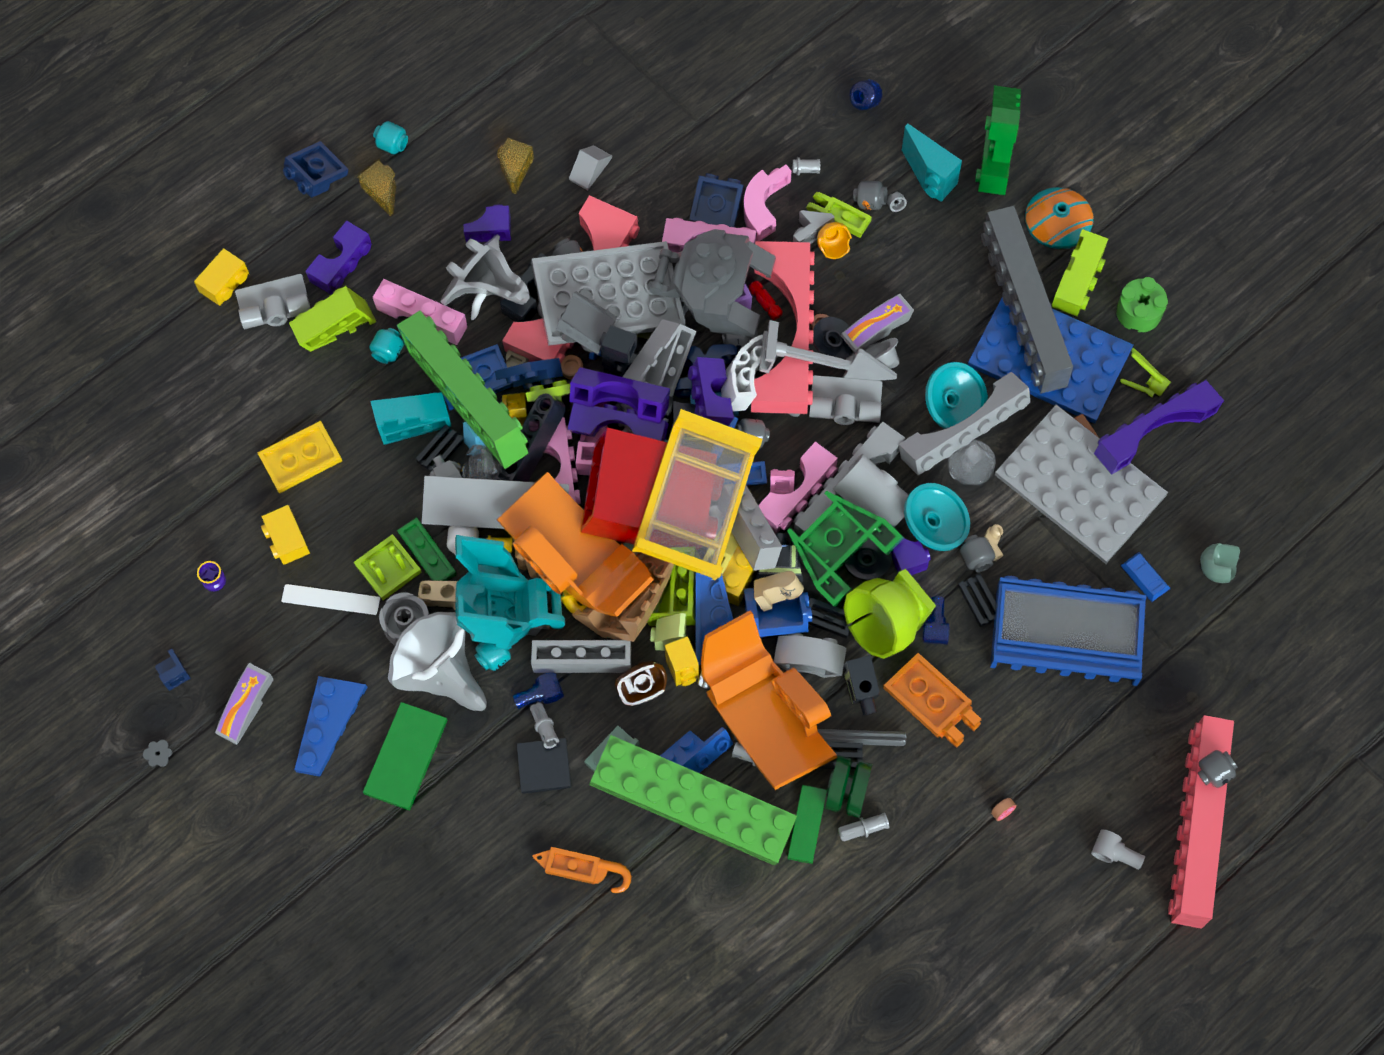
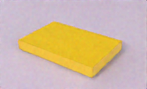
[258,421,342,493]

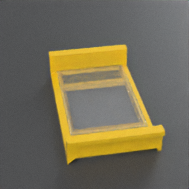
[632,409,762,581]

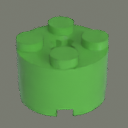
[1116,277,1168,332]

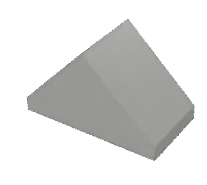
[569,145,612,191]

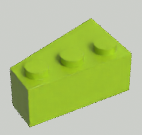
[1052,229,1108,317]
[289,286,376,352]
[647,547,700,626]

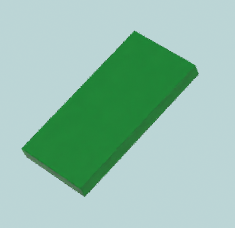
[363,702,448,811]

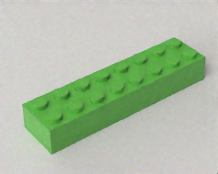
[397,311,529,469]
[589,735,797,865]

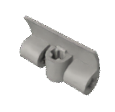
[235,274,311,329]
[809,376,882,425]
[833,454,908,527]

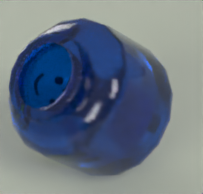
[849,79,882,110]

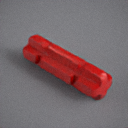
[749,280,783,320]

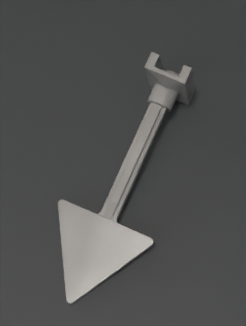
[760,320,897,381]

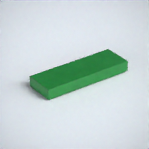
[397,518,457,581]
[788,785,827,864]

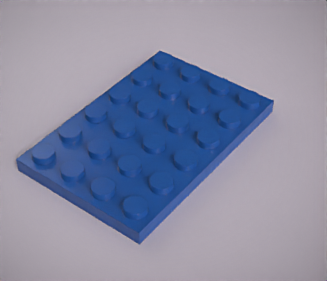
[968,297,1133,424]

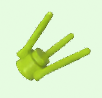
[1120,348,1171,397]

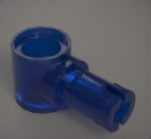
[923,596,949,645]
[513,672,564,709]

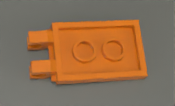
[884,653,981,748]

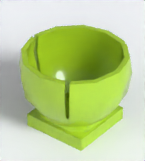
[844,569,936,659]

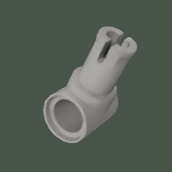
[1091,830,1145,870]

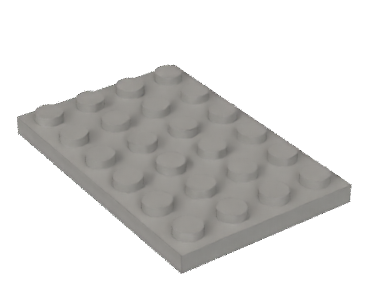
[531,241,685,346]
[995,405,1168,564]

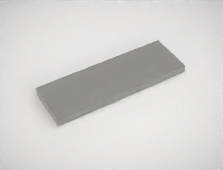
[422,476,569,529]

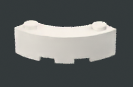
[721,335,778,411]

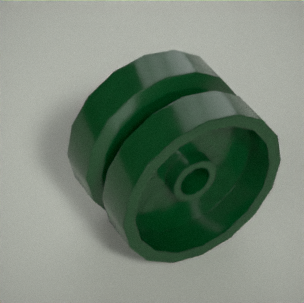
[825,755,872,818]

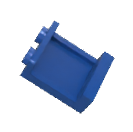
[744,588,812,637]

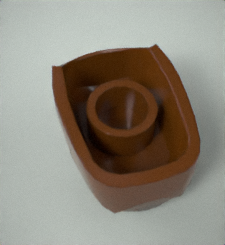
[615,661,667,706]

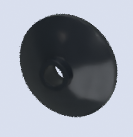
[813,317,853,359]
[844,538,892,581]

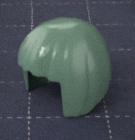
[1200,543,1240,583]

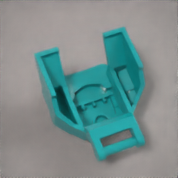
[455,535,565,649]

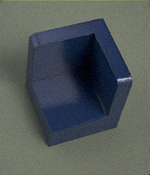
[155,648,191,691]

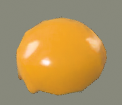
[817,222,852,260]

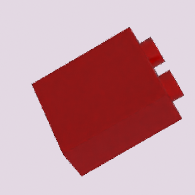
[581,428,724,551]

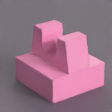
[770,469,795,494]

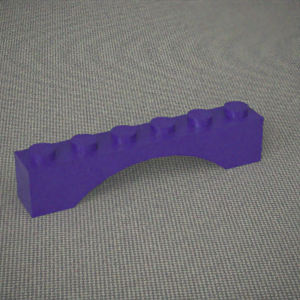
[1094,380,1224,475]

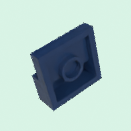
[283,141,349,198]
[689,173,745,228]
[494,358,563,390]

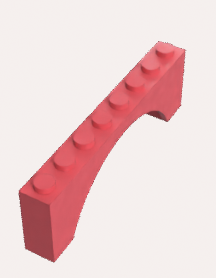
[502,195,640,363]
[751,241,814,414]

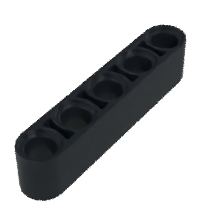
[493,393,565,482]

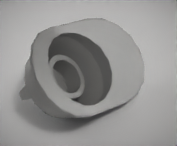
[846,338,900,369]

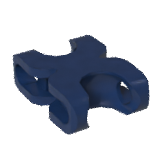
[674,344,738,398]

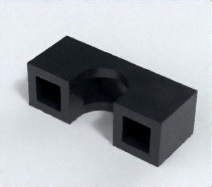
[500,253,547,322]
[599,325,637,377]

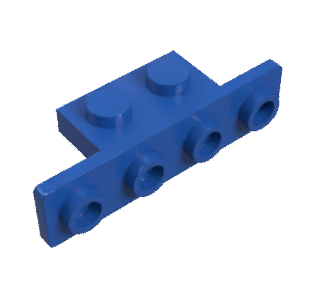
[660,727,733,773]

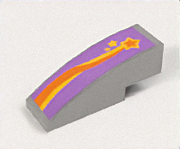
[841,294,914,353]
[215,663,274,745]

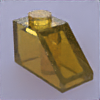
[497,138,534,194]
[358,160,396,216]

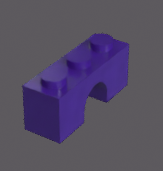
[306,221,372,295]
[688,357,734,426]

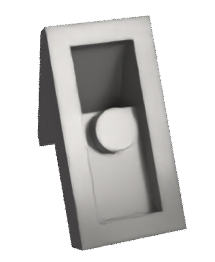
[793,210,834,244]

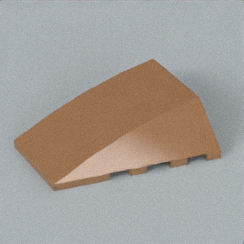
[572,552,675,642]

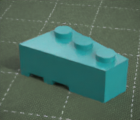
[370,392,451,445]

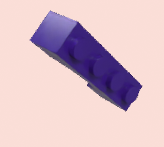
[569,367,670,423]
[568,403,669,442]

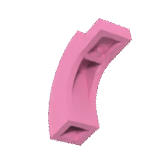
[744,165,791,241]

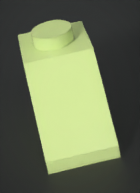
[650,613,686,651]

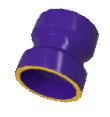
[197,561,226,592]

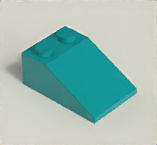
[902,124,962,202]

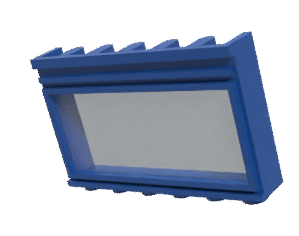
[990,576,1147,686]

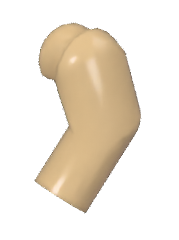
[984,524,1003,561]

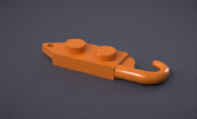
[533,847,631,893]

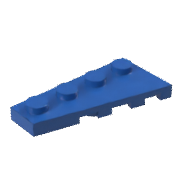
[695,572,733,665]
[294,676,368,776]

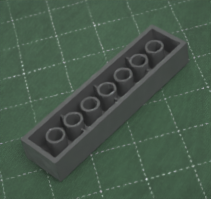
[981,206,1073,394]

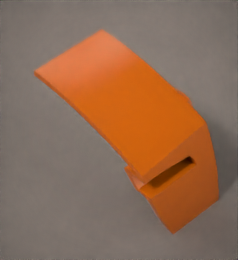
[496,472,654,617]
[701,610,837,790]

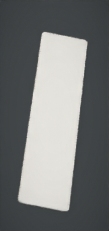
[281,584,380,615]

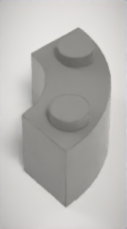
[774,633,846,678]

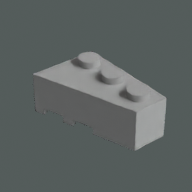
[623,319,696,397]

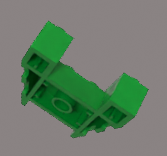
[975,85,1021,195]
[787,491,904,607]

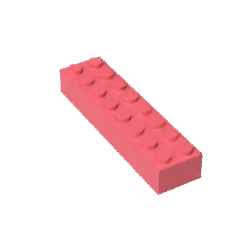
[1168,715,1234,929]

